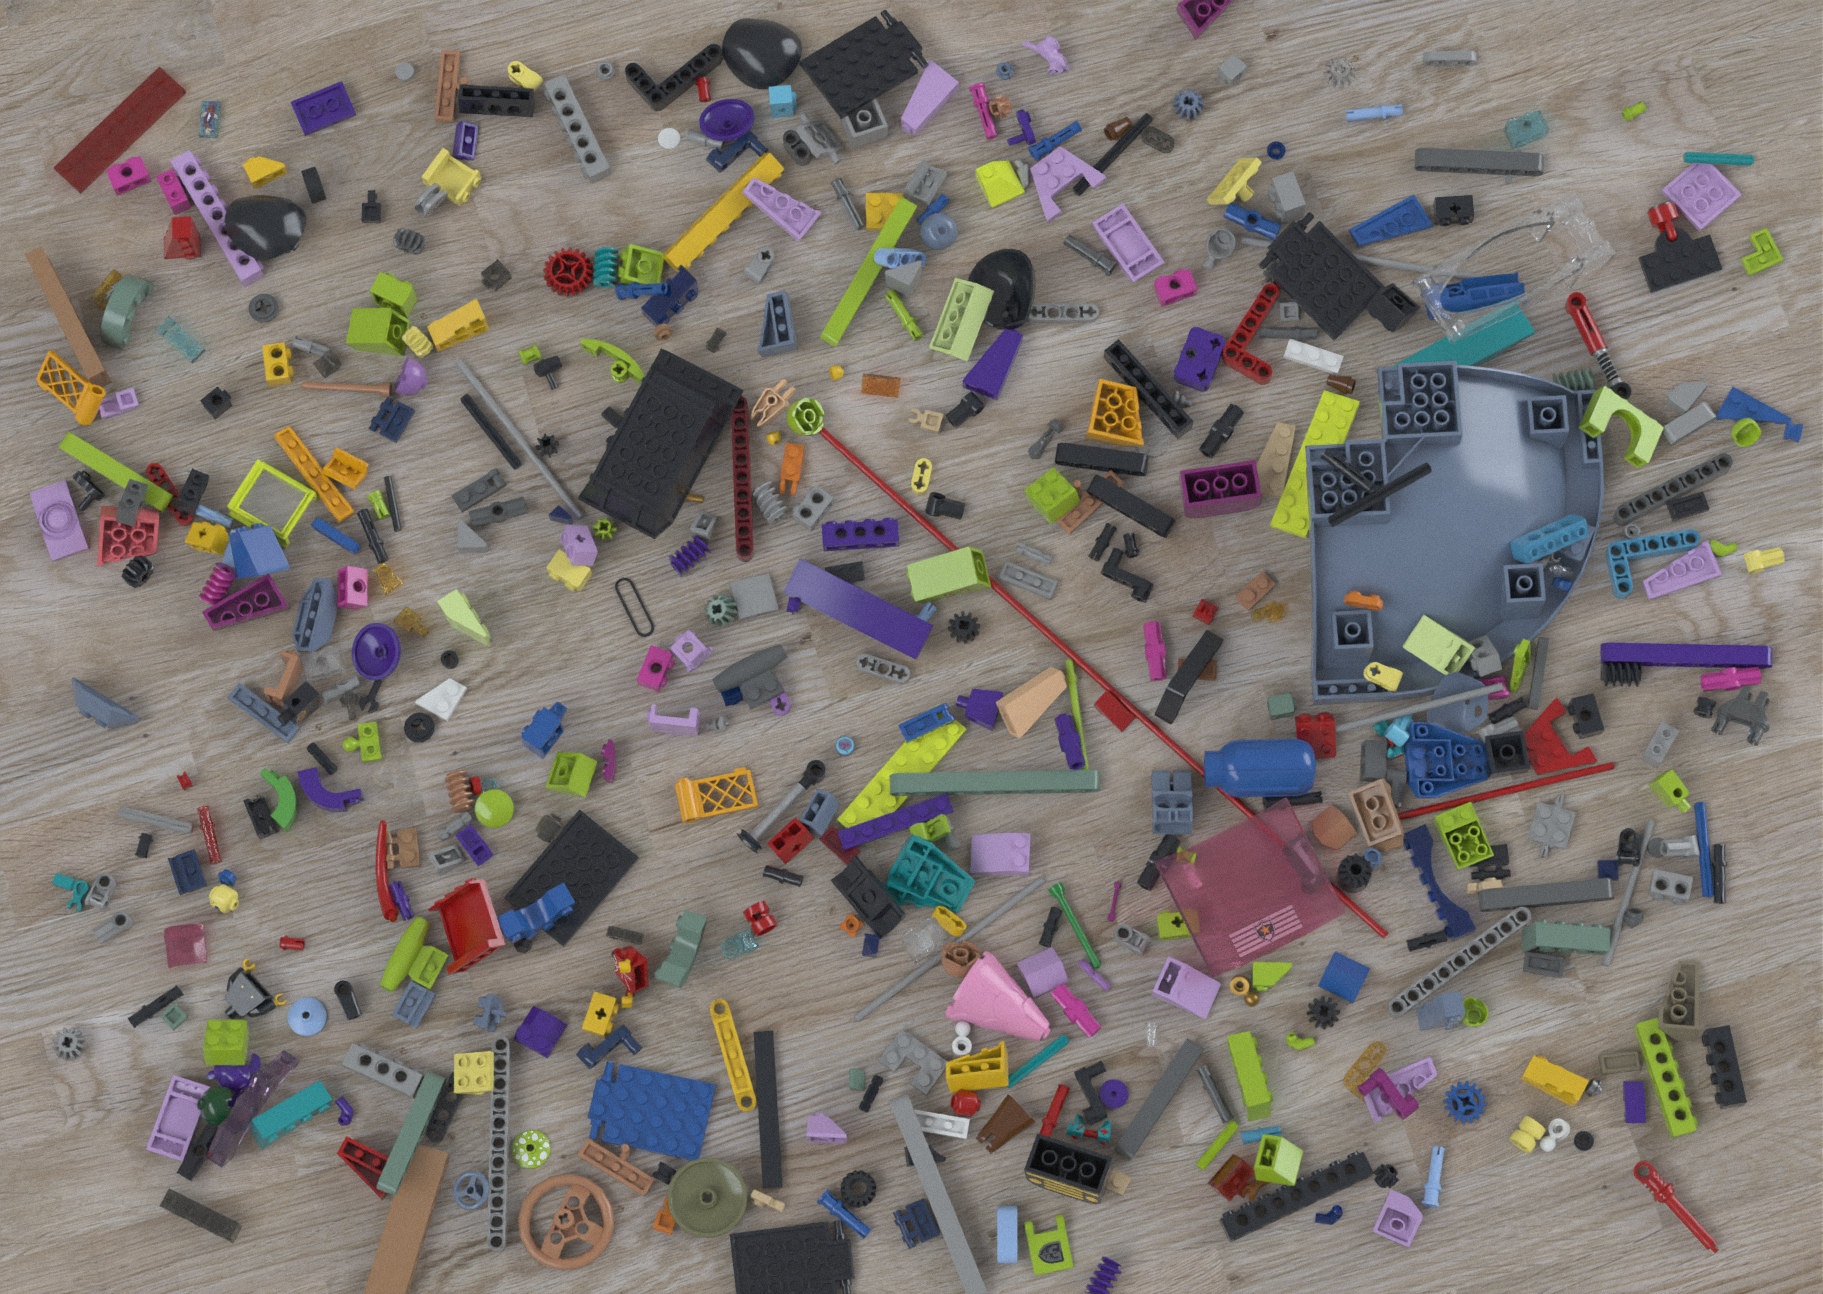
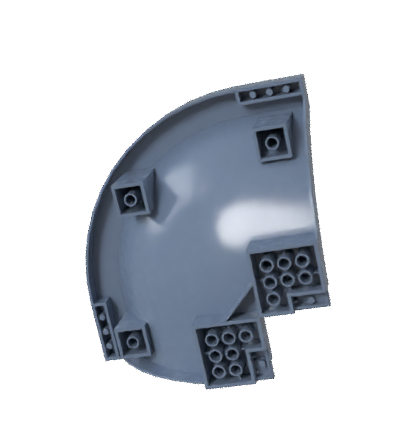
[1305,361,1604,705]

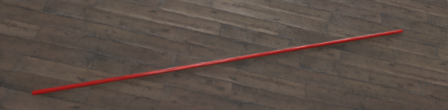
[818,427,1389,939]

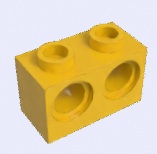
[262,342,294,387]

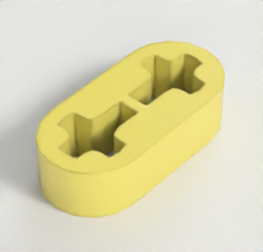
[911,458,932,495]

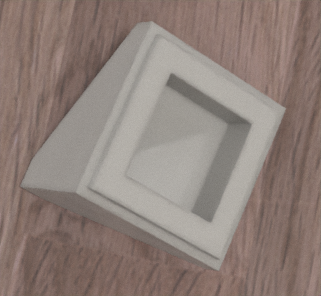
[1278,301,1300,322]

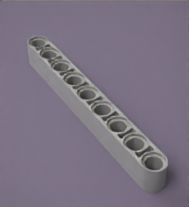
[1387,907,1531,1019]

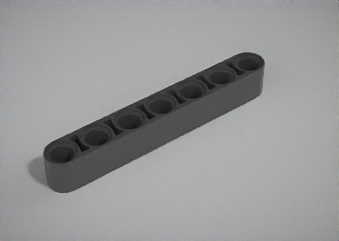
[1414,148,1544,176]
[1613,453,1733,526]
[1478,878,1614,912]
[1114,1038,1204,1161]

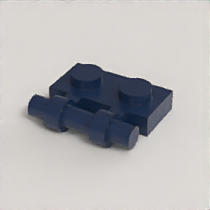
[369,397,415,444]
[893,1199,940,1249]

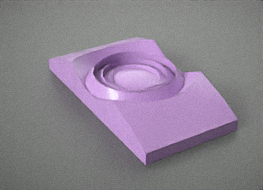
[1092,204,1165,283]
[30,480,89,562]
[146,1075,211,1162]

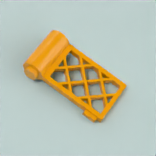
[36,350,106,426]
[674,767,758,823]

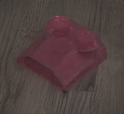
[164,923,208,968]

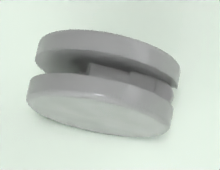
[414,183,448,218]

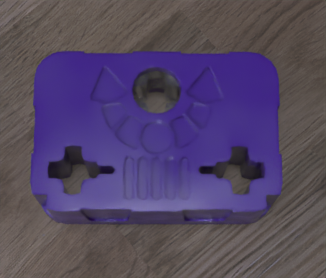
[1173,327,1226,392]

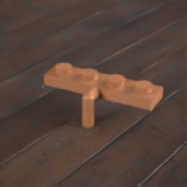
[434,50,469,123]
[1056,470,1124,535]
[578,1139,655,1197]

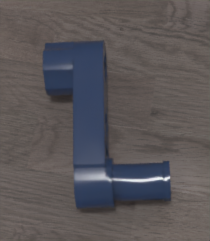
[706,130,768,173]
[576,1025,643,1069]

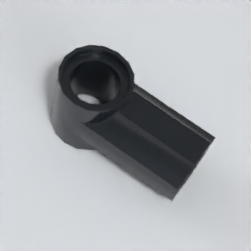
[946,392,985,428]
[925,492,965,520]
[334,980,362,1021]

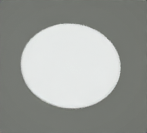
[658,128,680,149]

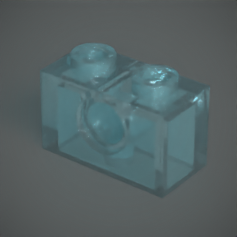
[1504,110,1549,150]

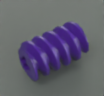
[669,536,711,577]
[1085,1256,1122,1294]

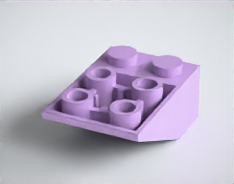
[1152,956,1221,1020]

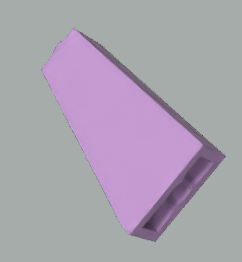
[901,60,959,137]

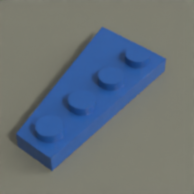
[1349,194,1433,247]

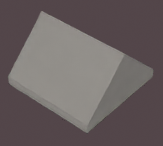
[885,260,922,298]

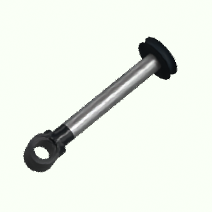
[737,760,826,853]

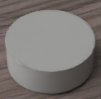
[395,62,414,82]

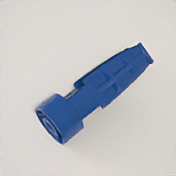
[1424,272,1525,321]

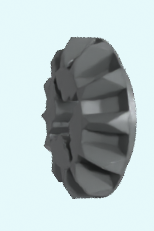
[249,294,279,323]

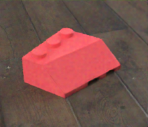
[97,506,159,566]

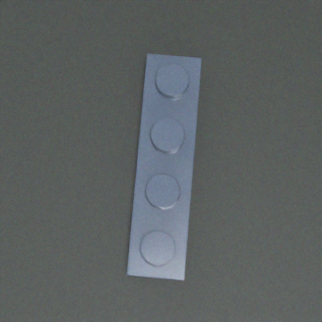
[227,683,300,743]

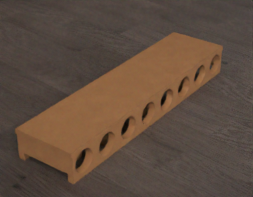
[25,246,112,387]
[364,1145,450,1294]

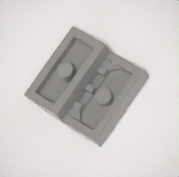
[729,574,779,620]

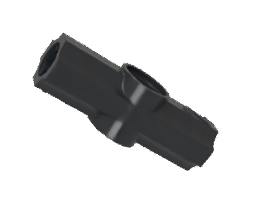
[1199,404,1244,458]
[1137,834,1181,892]
[176,1123,223,1182]

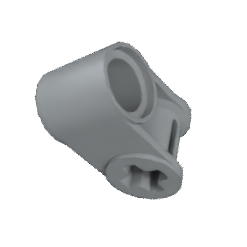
[743,247,775,285]
[85,872,117,912]
[1113,924,1152,957]

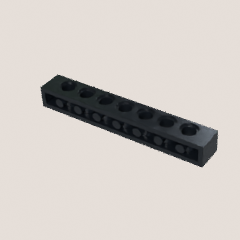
[1219,1151,1374,1243]

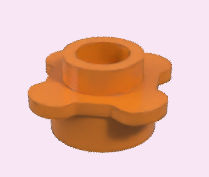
[840,914,863,937]

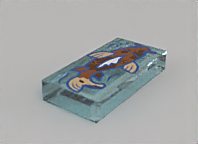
[199,101,221,138]

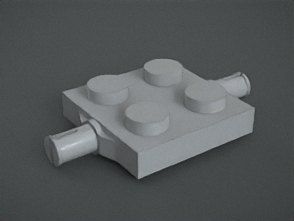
[795,112,843,165]
[1527,794,1576,859]

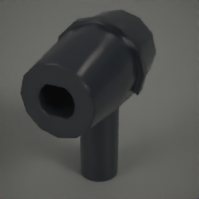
[534,355,562,390]

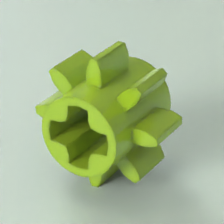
[593,516,617,542]

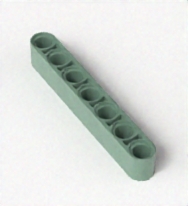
[377,1071,446,1196]

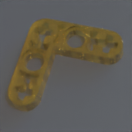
[1343,1041,1387,1115]

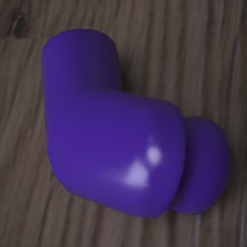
[335,1096,354,1126]

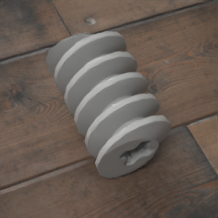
[752,481,788,525]

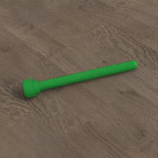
[1048,882,1101,969]

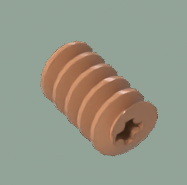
[445,770,475,813]

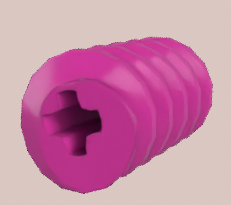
[199,563,237,605]

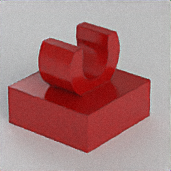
[1192,599,1219,625]

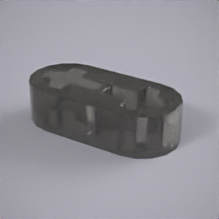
[1141,126,1175,154]
[606,926,644,945]

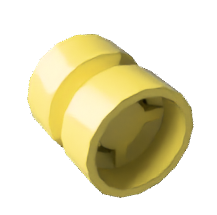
[1509,1116,1546,1154]

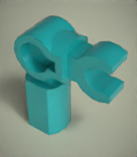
[52,872,91,912]

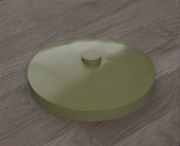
[668,1158,747,1238]

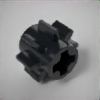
[535,433,559,458]
[1374,1164,1399,1189]

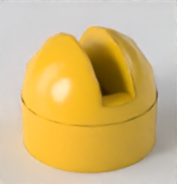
[829,365,844,381]
[765,430,781,446]

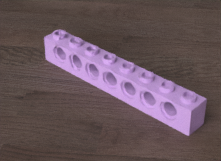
[170,150,264,287]

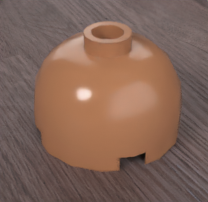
[941,941,980,978]

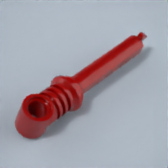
[1633,1160,1719,1253]

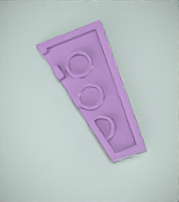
[741,178,822,241]
[1642,540,1722,601]
[1363,1057,1437,1123]

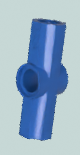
[1223,203,1281,240]

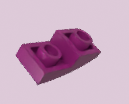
[601,739,616,784]

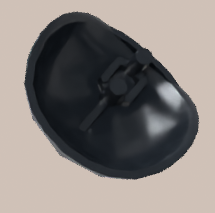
[722,18,802,89]
[225,195,306,260]
[968,249,1036,330]

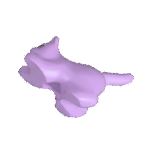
[1021,36,1070,75]

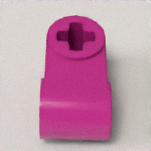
[1479,676,1510,700]

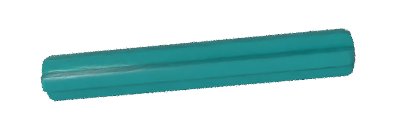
[1683,152,1754,166]
[1007,1034,1069,1088]

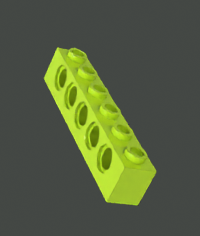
[1634,1017,1698,1140]

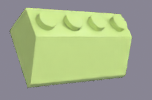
[929,278,994,362]

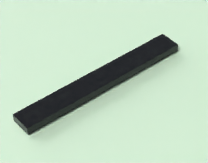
[753,1030,783,1189]

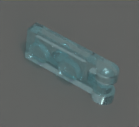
[155,316,205,364]

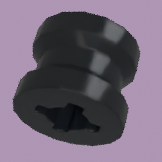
[1693,697,1716,719]
[652,1162,677,1185]

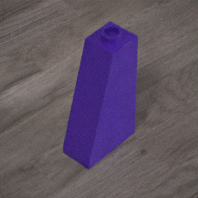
[963,328,1023,401]

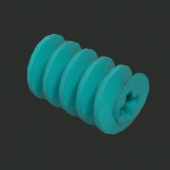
[593,247,618,288]

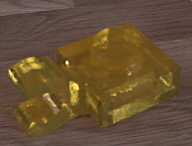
[394,606,429,638]

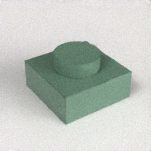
[160,1002,188,1031]

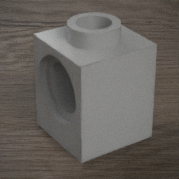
[1217,54,1247,87]

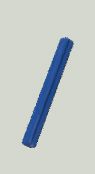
[1694,802,1714,898]

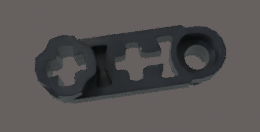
[1100,548,1154,603]
[1074,1060,1108,1126]

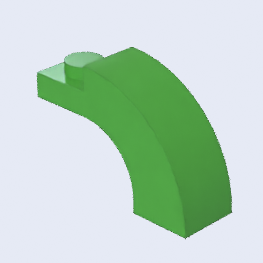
[260,768,298,832]

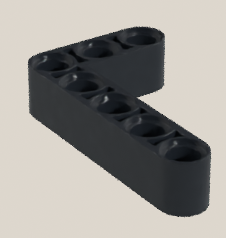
[625,44,723,111]
[1154,630,1224,725]

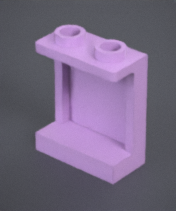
[647,704,700,736]

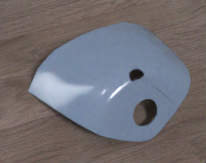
[1427,672,1488,733]

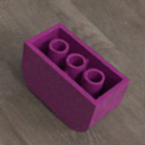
[1179,460,1262,518]

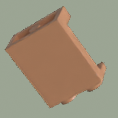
[264,650,304,707]

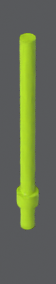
[1065,660,1089,770]

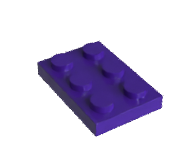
[291,81,356,136]

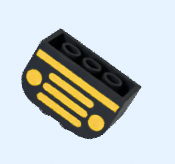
[1024,1133,1114,1204]

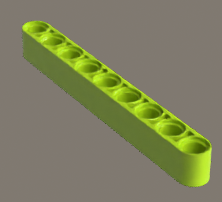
[819,196,917,347]

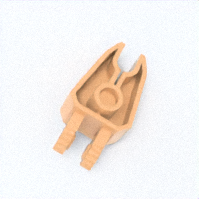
[750,379,796,428]

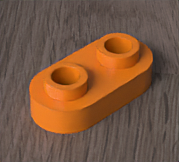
[1344,591,1383,610]

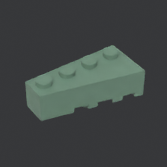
[1522,920,1610,955]

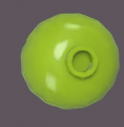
[786,398,824,436]

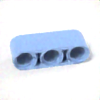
[874,248,926,268]
[997,1206,1017,1263]

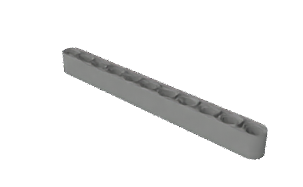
[487,1036,511,1253]
[889,1093,988,1294]

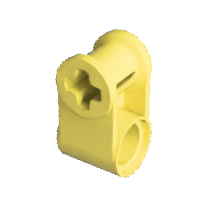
[508,61,543,92]
[1363,662,1403,692]

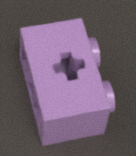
[560,525,598,566]

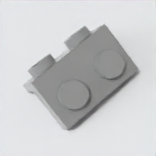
[905,160,947,205]

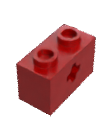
[767,817,814,865]

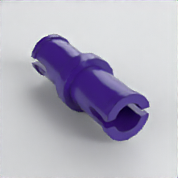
[389,880,414,921]

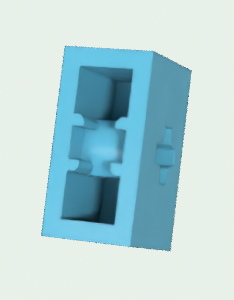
[769,85,797,118]

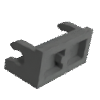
[1360,739,1387,782]

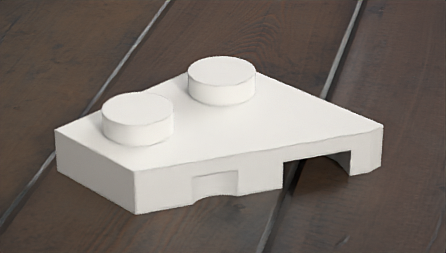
[415,678,467,722]

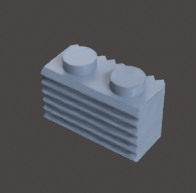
[799,789,840,836]

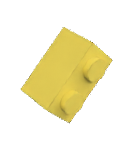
[546,549,592,592]

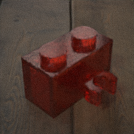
[1207,1154,1255,1202]

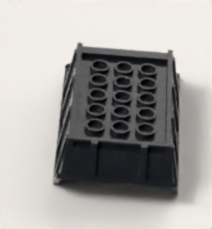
[578,348,744,539]

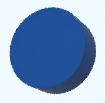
[1552,577,1572,590]

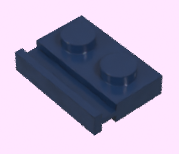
[168,849,207,896]

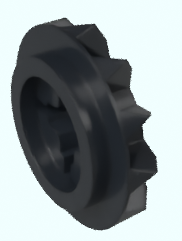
[404,713,435,743]

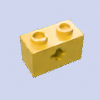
[184,521,229,556]
[582,991,620,1039]

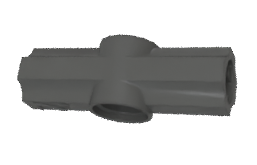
[468,496,528,528]

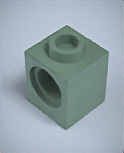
[1267,693,1297,720]

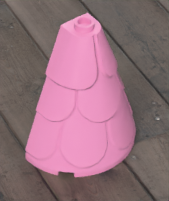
[945,950,1052,1042]

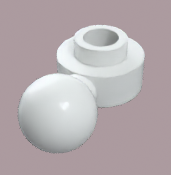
[952,1021,972,1057]
[1540,1118,1570,1152]

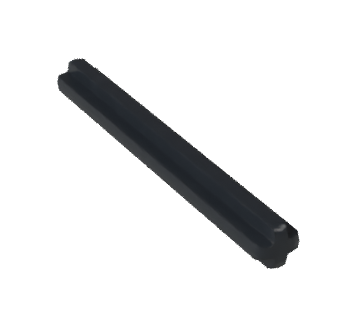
[460,394,522,470]

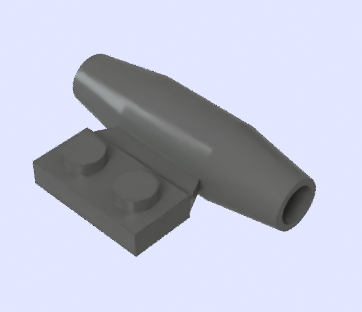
[712,644,787,710]

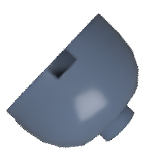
[920,213,958,250]

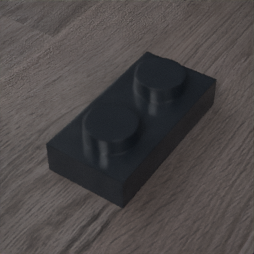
[1666,492,1710,522]

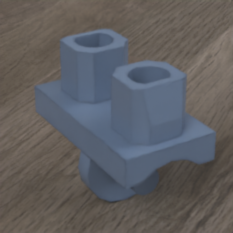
[474,993,508,1032]

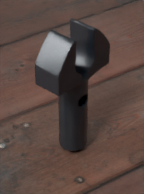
[358,680,382,714]

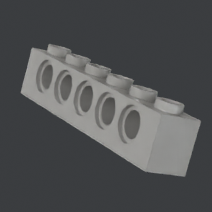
[543,74,611,184]

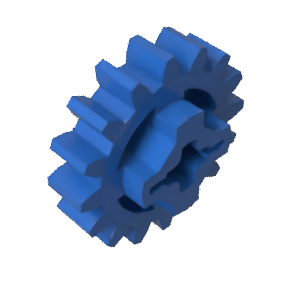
[1443,1081,1487,1125]

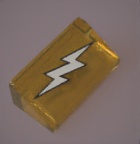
[91,269,123,310]

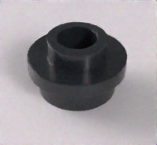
[1574,1131,1594,1151]

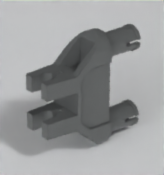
[1711,686,1770,746]

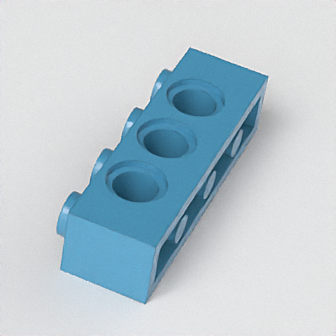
[1510,514,1589,564]

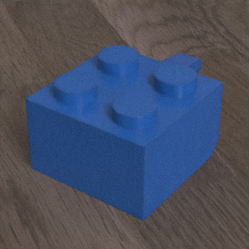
[521,701,567,759]

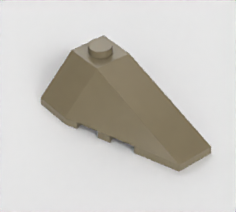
[1658,961,1699,1042]

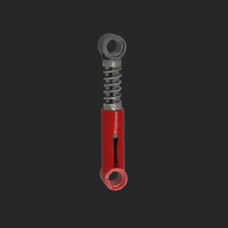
[1565,292,1632,401]

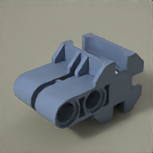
[1151,771,1193,834]

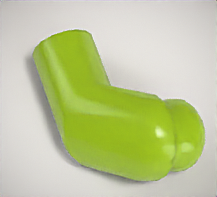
[1286,1032,1315,1051]

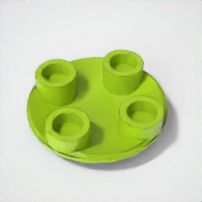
[475,789,514,828]

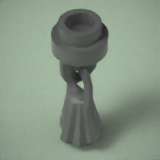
[1028,418,1063,459]

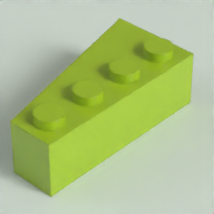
[1227,1031,1274,1122]

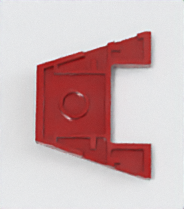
[1524,698,1598,775]

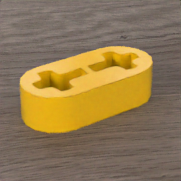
[931,906,967,937]

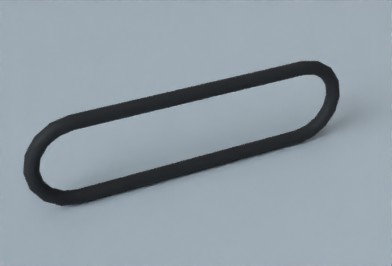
[615,577,654,637]

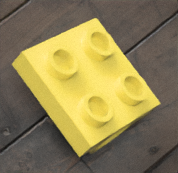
[454,1051,494,1095]

